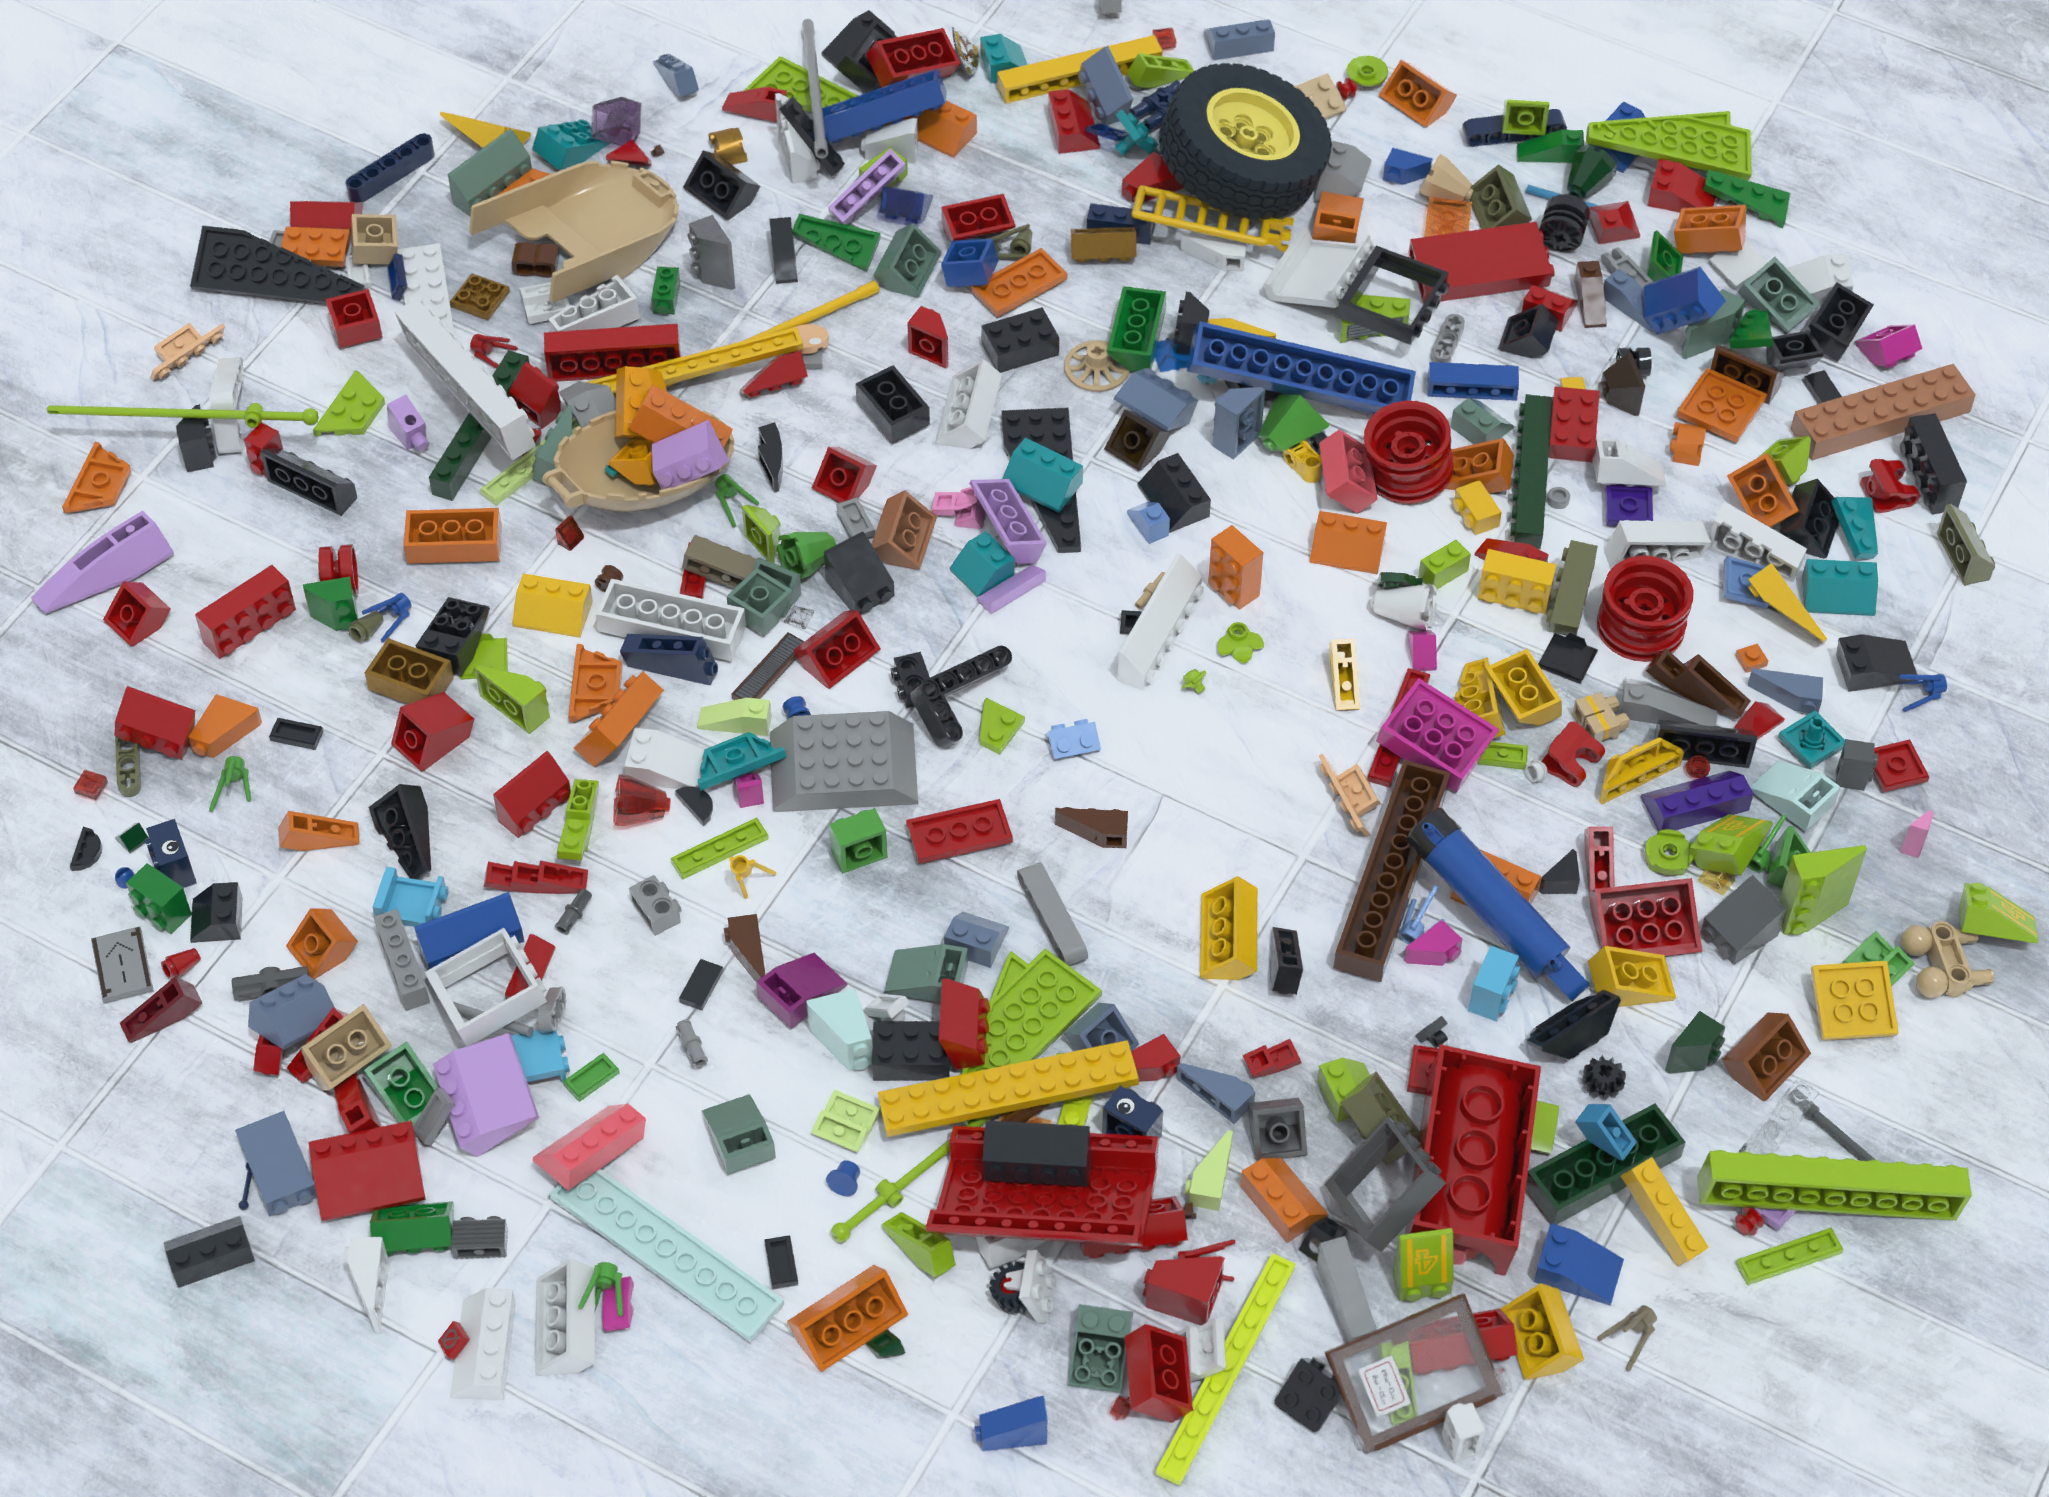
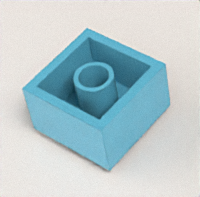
[1468,945,1521,1021]

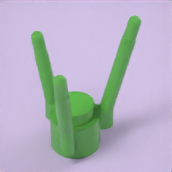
[715,474,759,527]
[209,756,251,812]
[1747,814,1787,872]
[578,1262,623,1316]

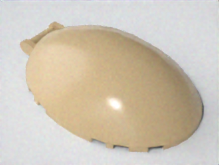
[542,410,734,512]

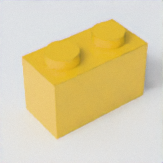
[1453,480,1502,535]

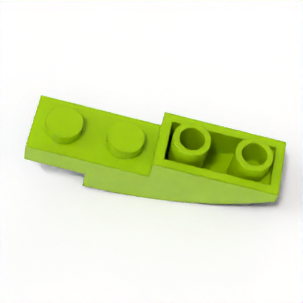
[557,779,599,860]

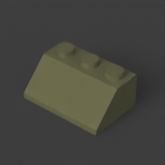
[1470,164,1532,229]
[1937,504,1995,586]
[1341,1071,1420,1166]

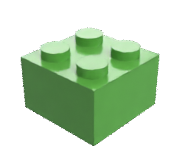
[829,808,888,874]

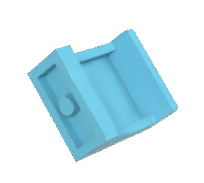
[372,867,449,927]
[511,1028,570,1082]

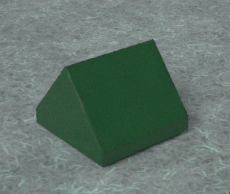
[115,822,149,854]

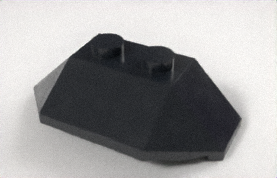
[1527,990,1621,1060]

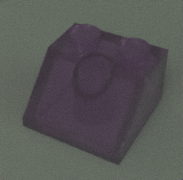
[591,97,641,146]

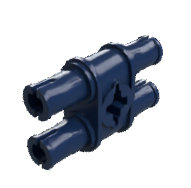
[1129,80,1181,132]

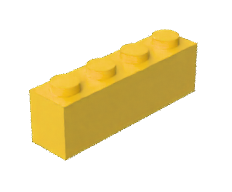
[1621,1157,1709,1266]

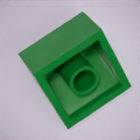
[303,577,358,631]

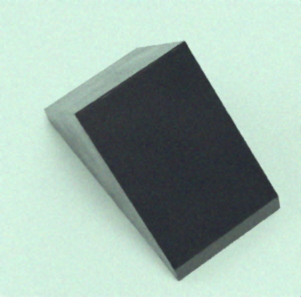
[1539,849,1580,894]

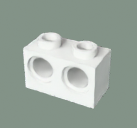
[1442,1402,1485,1462]

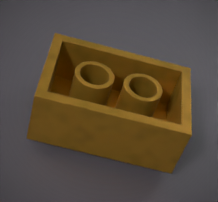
[364,638,454,704]

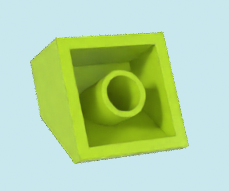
[1502,99,1550,135]
[1317,1057,1370,1122]

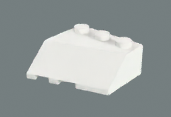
[775,93,820,184]

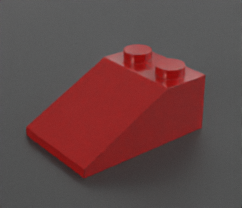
[1647,159,1716,213]

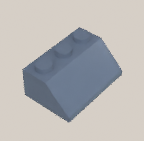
[1204,19,1275,60]
[1078,46,1133,126]
[1114,368,1199,431]
[1212,387,1265,460]
[248,974,335,1050]

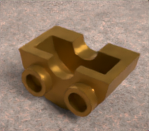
[708,127,748,165]

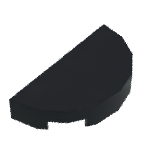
[675,786,713,826]
[70,826,102,871]

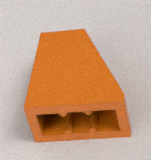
[188,694,262,758]

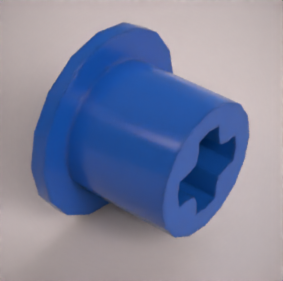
[826,1160,861,1196]

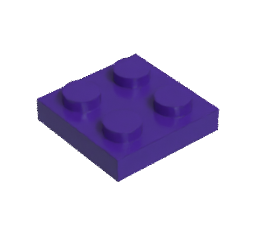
[1605,485,1653,526]

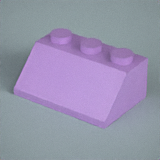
[652,419,729,489]

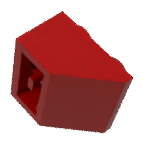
[509,362,561,429]

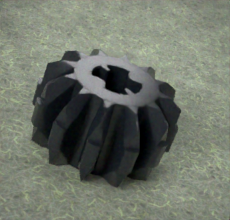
[1582,1055,1626,1100]

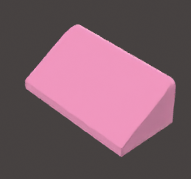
[955,487,985,529]
[1901,810,1934,858]

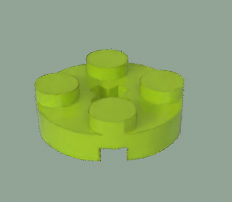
[1644,829,1694,875]

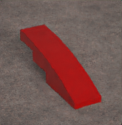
[483,860,588,894]

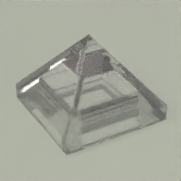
[784,604,814,629]

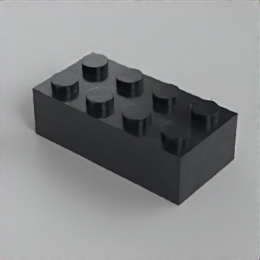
[1900,413,1967,515]

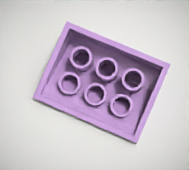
[433,1033,539,1157]

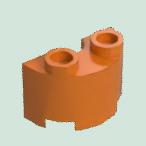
[1669,422,1706,466]

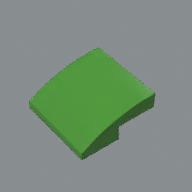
[1842,931,1915,987]

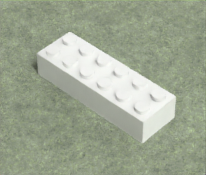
[596,579,746,662]

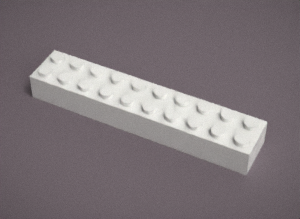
[394,299,536,460]

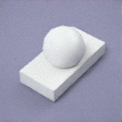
[864,994,910,1021]

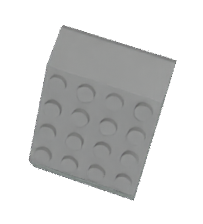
[770,711,918,812]

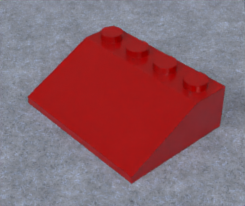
[1589,878,1702,956]
[308,1120,426,1221]

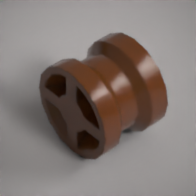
[595,565,624,593]

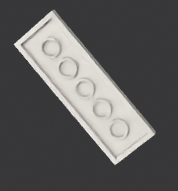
[397,243,455,350]

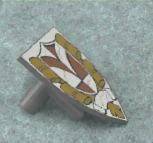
[952,27,979,77]

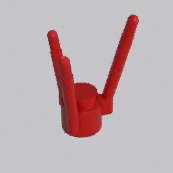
[470,334,518,369]
[1178,1239,1236,1281]

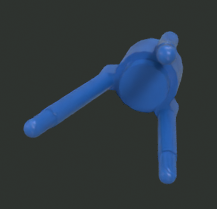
[362,593,412,642]
[1899,674,1947,712]

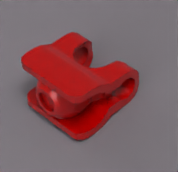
[1860,459,1921,513]
[1541,721,1605,787]

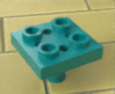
[1115,109,1161,156]
[1778,710,1845,769]

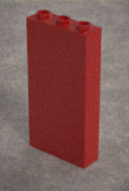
[1408,222,1555,304]

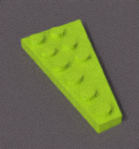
[743,56,858,113]

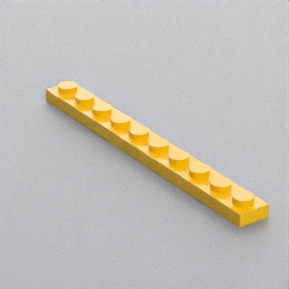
[587,327,803,398]

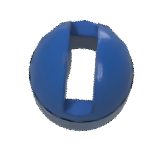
[115,867,135,889]

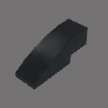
[769,217,798,284]
[758,422,783,492]

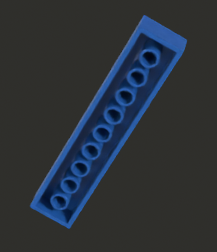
[1186,321,1416,414]

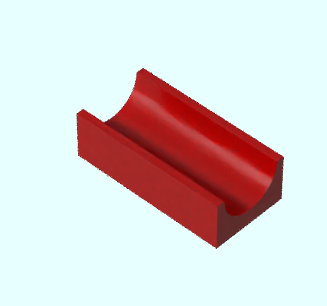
[1405,1044,1541,1276]

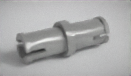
[675,1019,708,1068]

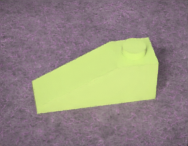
[697,698,772,736]
[1185,1130,1233,1211]

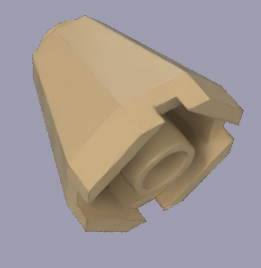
[1419,154,1474,204]

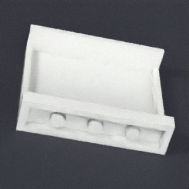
[1263,228,1374,308]

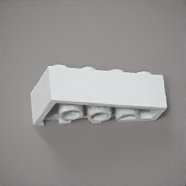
[548,275,640,332]
[1603,520,1711,570]

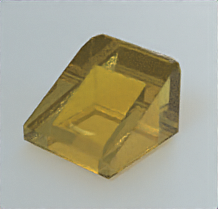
[1698,870,1735,896]

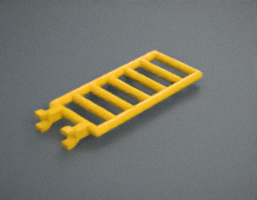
[1131,185,1294,252]

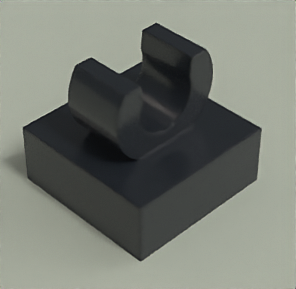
[1415,1016,1448,1048]

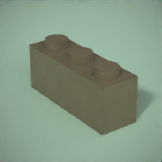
[682,535,757,589]

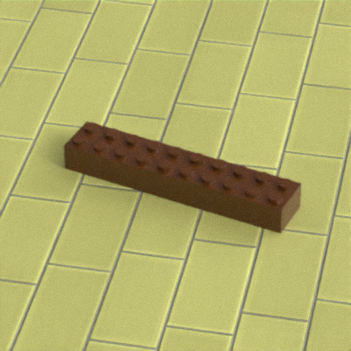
[1333,760,1451,982]

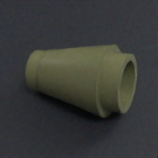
[1010,228,1033,254]
[349,611,384,642]

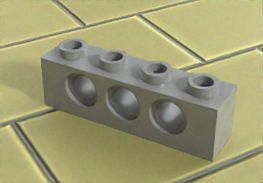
[373,909,430,1011]

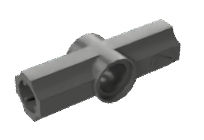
[231,966,310,1000]

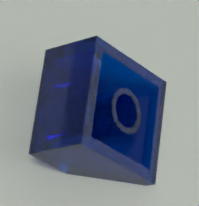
[879,187,933,224]

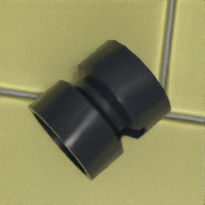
[1616,347,1652,376]

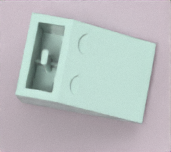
[1750,760,1841,832]

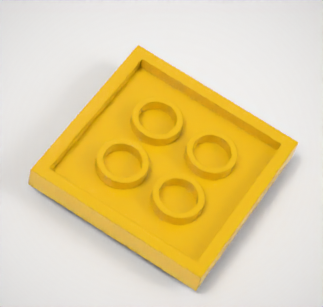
[1811,961,1899,1040]

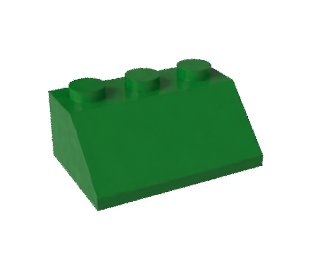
[370,1201,454,1255]

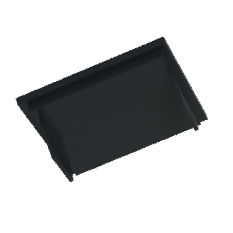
[1538,633,1598,684]

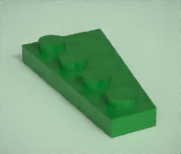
[1703,169,1790,229]

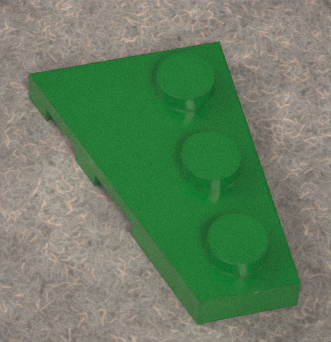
[1729,309,1774,349]

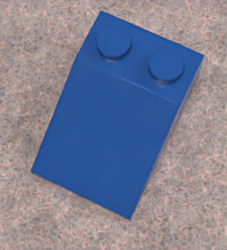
[1534,1223,1624,1306]

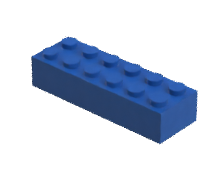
[822,69,947,144]

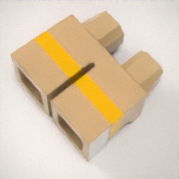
[1572,692,1630,743]

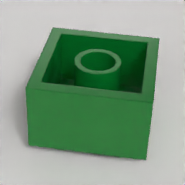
[126,863,192,935]

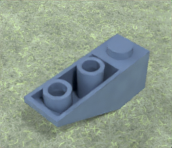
[653,54,699,98]

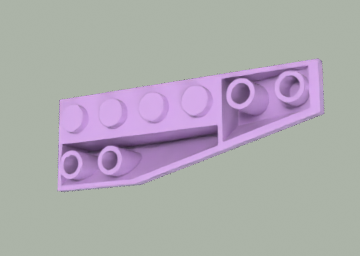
[31,510,174,614]

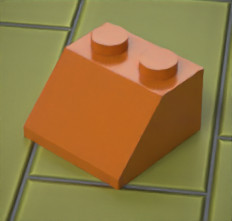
[286,908,358,979]

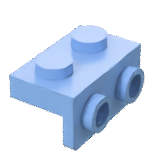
[1046,719,1101,760]

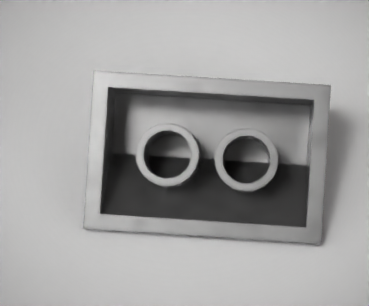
[687,215,735,290]

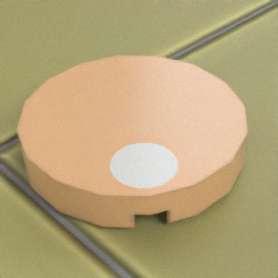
[793,324,829,354]

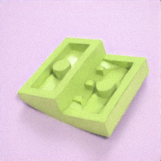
[811,1089,881,1153]

